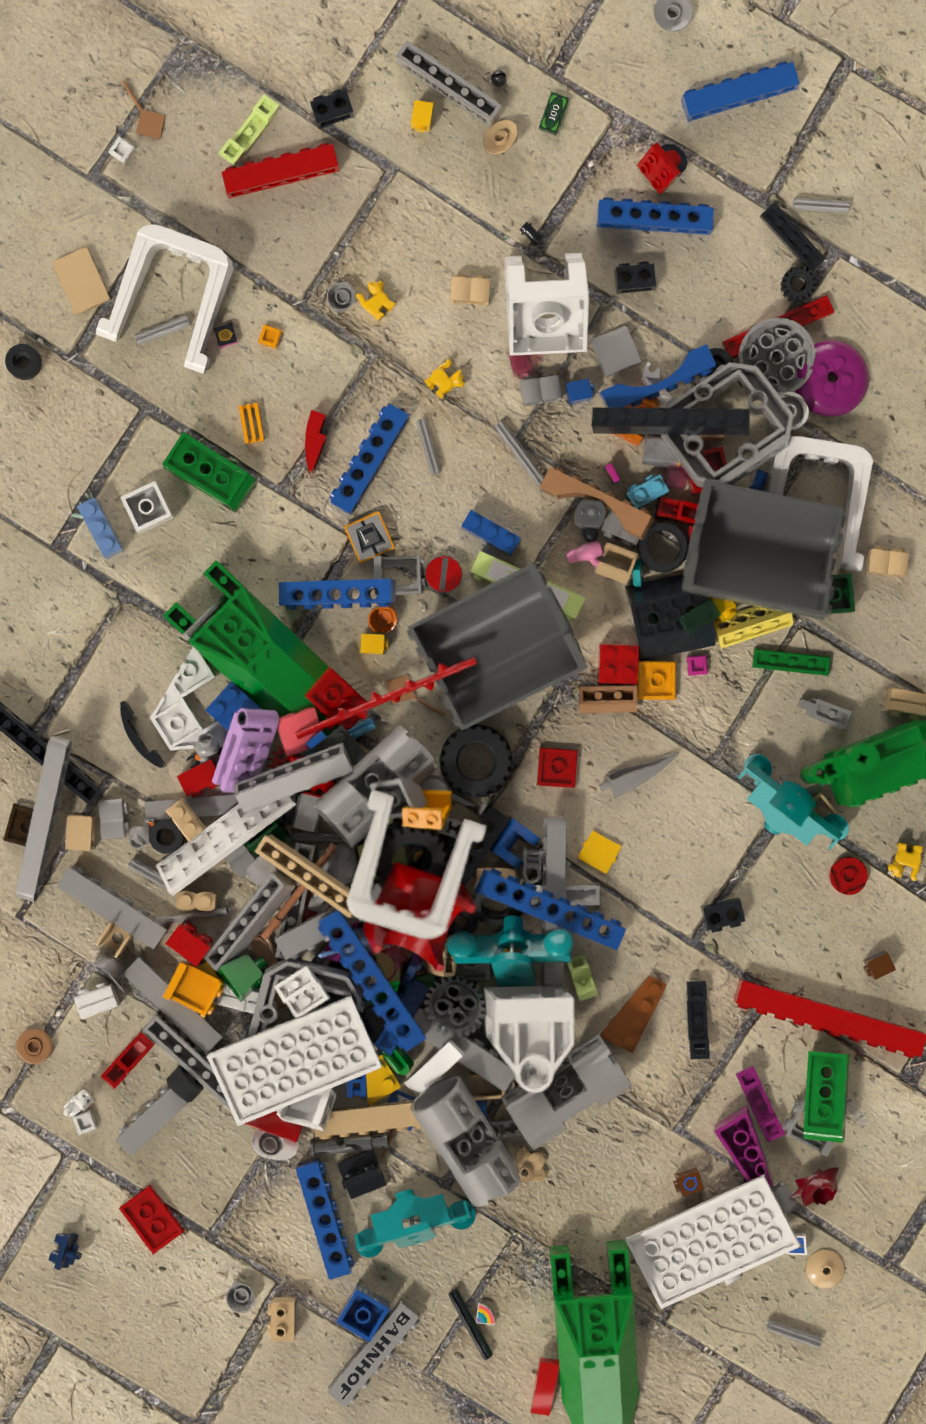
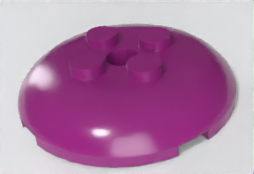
[794,340,869,417]

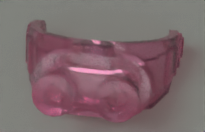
[369,945,407,982]

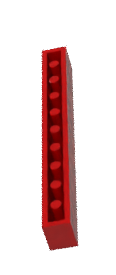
[733,979,926,1059]

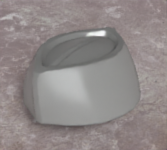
[327,282,355,313]
[226,1280,255,1313]

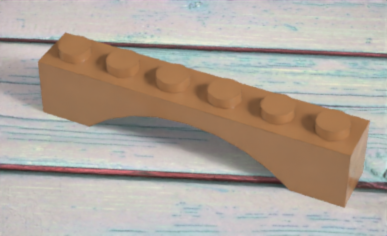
[539,467,654,540]

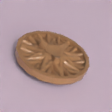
[16,1028,53,1064]

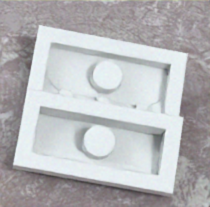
[274,966,330,1019]

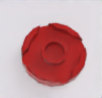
[829,856,868,895]

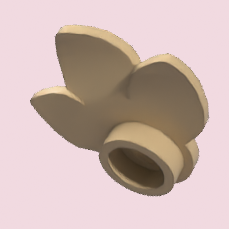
[515,1146,548,1183]

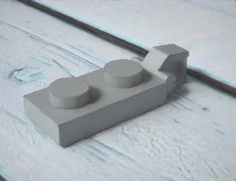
[797,698,853,730]

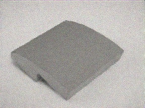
[591,326,642,378]

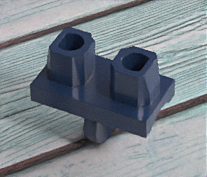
[48,1233,82,1270]

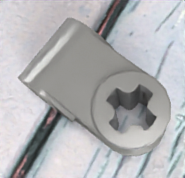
[523,847,543,884]

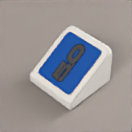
[786,1233,807,1255]

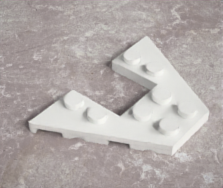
[150,646,228,751]

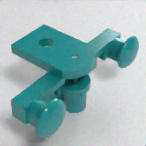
[738,754,849,850]
[447,916,573,987]
[354,1189,476,1258]

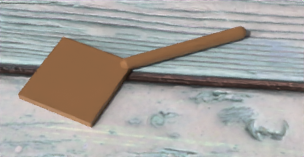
[122,80,165,139]
[385,675,445,716]

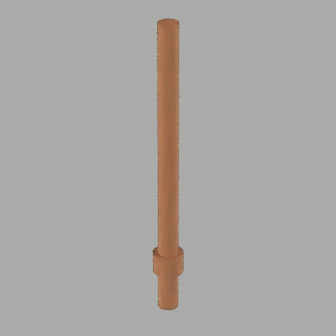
[261,843,338,940]

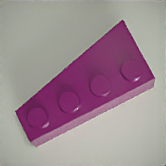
[714,1106,774,1188]

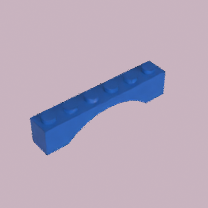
[599,344,716,408]

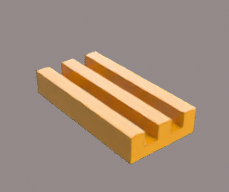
[239,403,265,444]

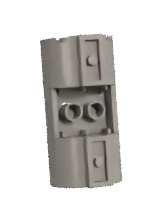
[313,726,438,848]
[501,1034,633,1150]
[410,1076,521,1207]

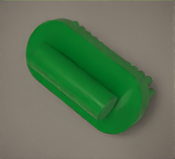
[382,1045,414,1075]

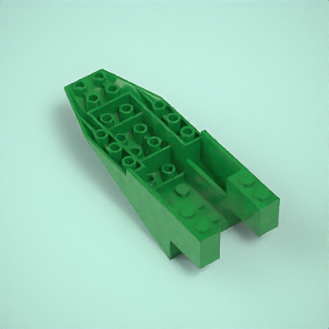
[163,560,338,737]
[549,1240,639,1424]

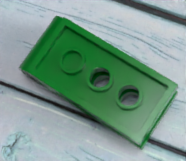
[162,432,257,513]
[803,1051,850,1143]

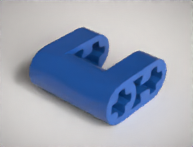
[490,818,540,870]

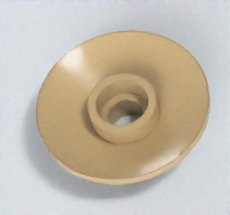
[483,120,518,154]
[806,1249,844,1288]

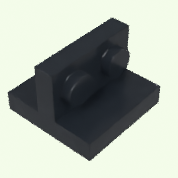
[337,1149,387,1199]

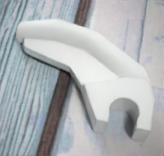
[642,362,671,404]

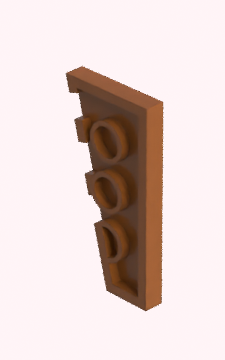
[599,975,667,1053]

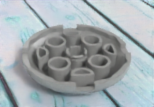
[739,318,815,395]

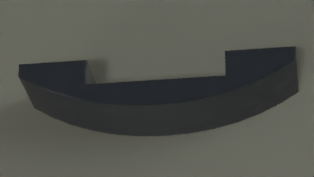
[120,701,166,768]
[686,981,710,1059]

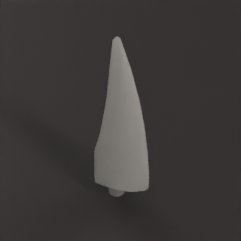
[599,752,679,799]

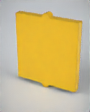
[577,830,622,874]

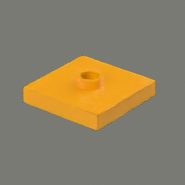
[637,661,676,700]

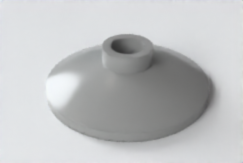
[654,0,692,32]

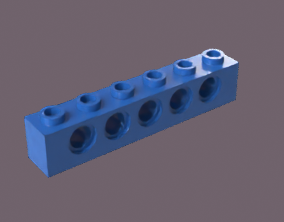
[596,197,714,235]
[329,403,409,516]
[279,579,396,610]
[296,1158,354,1280]

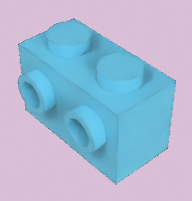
[625,474,669,510]

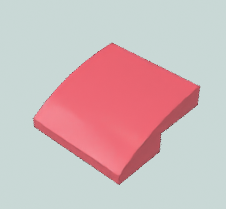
[277,707,322,756]

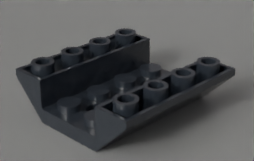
[625,574,716,661]

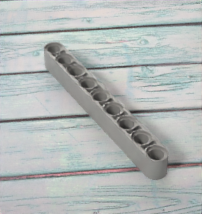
[15,735,72,902]
[541,817,566,987]

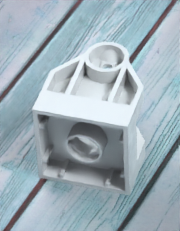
[504,253,589,356]
[483,986,574,1093]

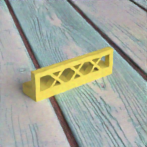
[713,606,794,649]

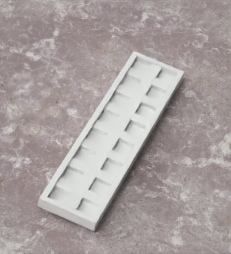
[156,796,296,896]

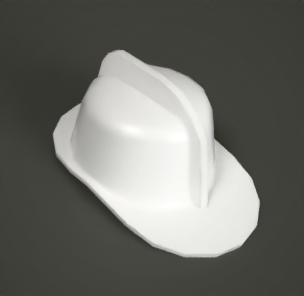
[252,1130,298,1160]

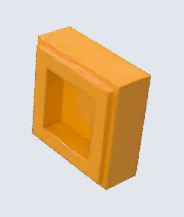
[258,324,282,349]

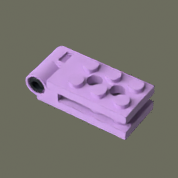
[212,708,279,792]

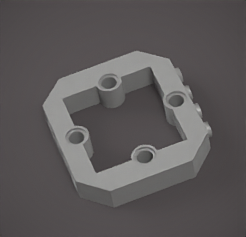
[661,363,793,487]
[247,958,365,1038]

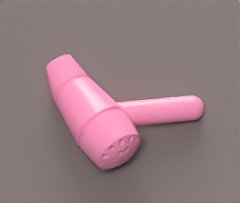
[565,541,607,578]

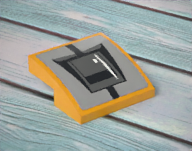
[344,511,395,563]

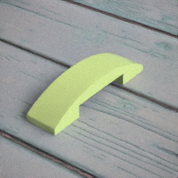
[218,94,280,165]

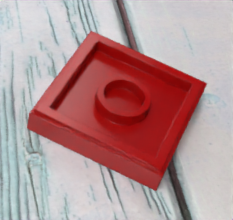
[537,747,578,788]

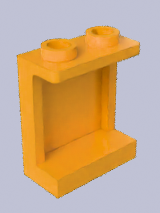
[402,789,452,830]
[163,960,225,1018]

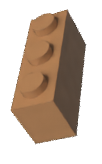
[579,686,638,713]

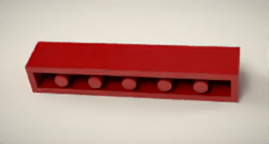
[221,143,340,199]

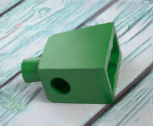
[219,955,268,1002]

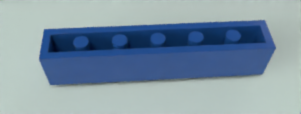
[681,61,800,122]

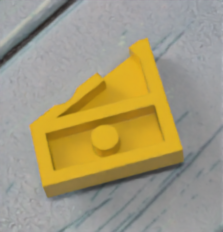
[366,1054,401,1106]

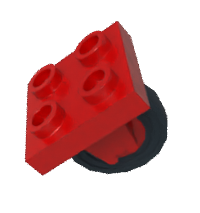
[637,142,688,195]

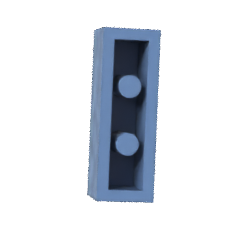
[77,498,125,559]

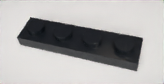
[759,202,826,271]

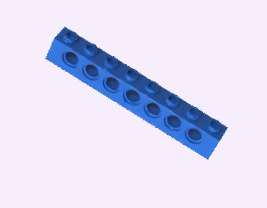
[475,868,626,950]
[317,909,426,1052]

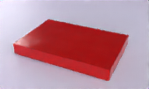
[304,667,367,730]
[244,1110,303,1143]
[119,1184,185,1255]

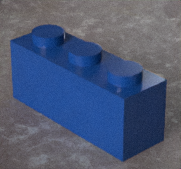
[461,510,521,557]

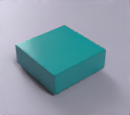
[632,560,644,586]

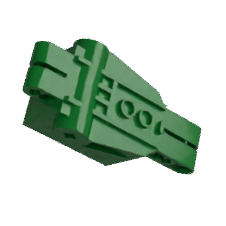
[800,719,926,808]

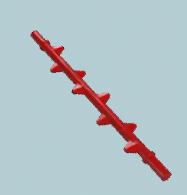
[295,657,477,740]

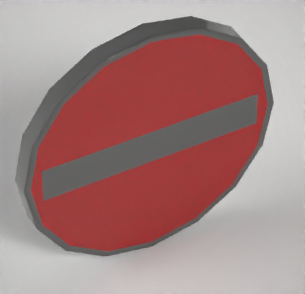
[425,555,463,593]

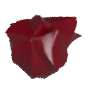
[789,1167,839,1207]

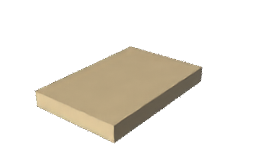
[52,247,111,316]

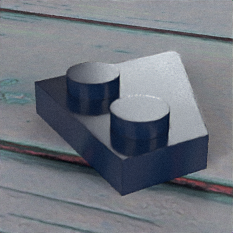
[397,952,423,999]

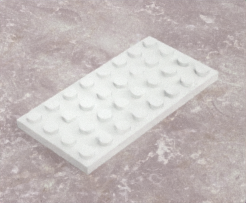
[207,995,382,1126]
[626,1175,800,1309]

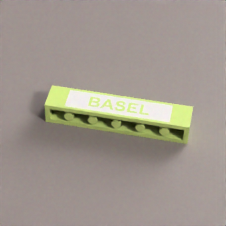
[470,551,585,621]

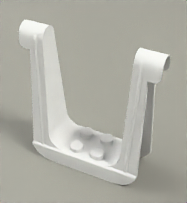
[96,224,234,374]
[765,436,873,572]
[346,790,486,939]

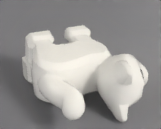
[63,1089,94,1117]

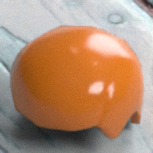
[368,605,398,633]

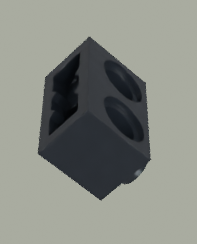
[310,89,354,129]
[614,261,656,294]
[701,897,745,933]

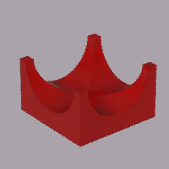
[362,862,476,973]

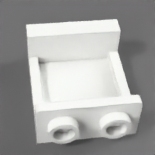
[277,1088,337,1131]

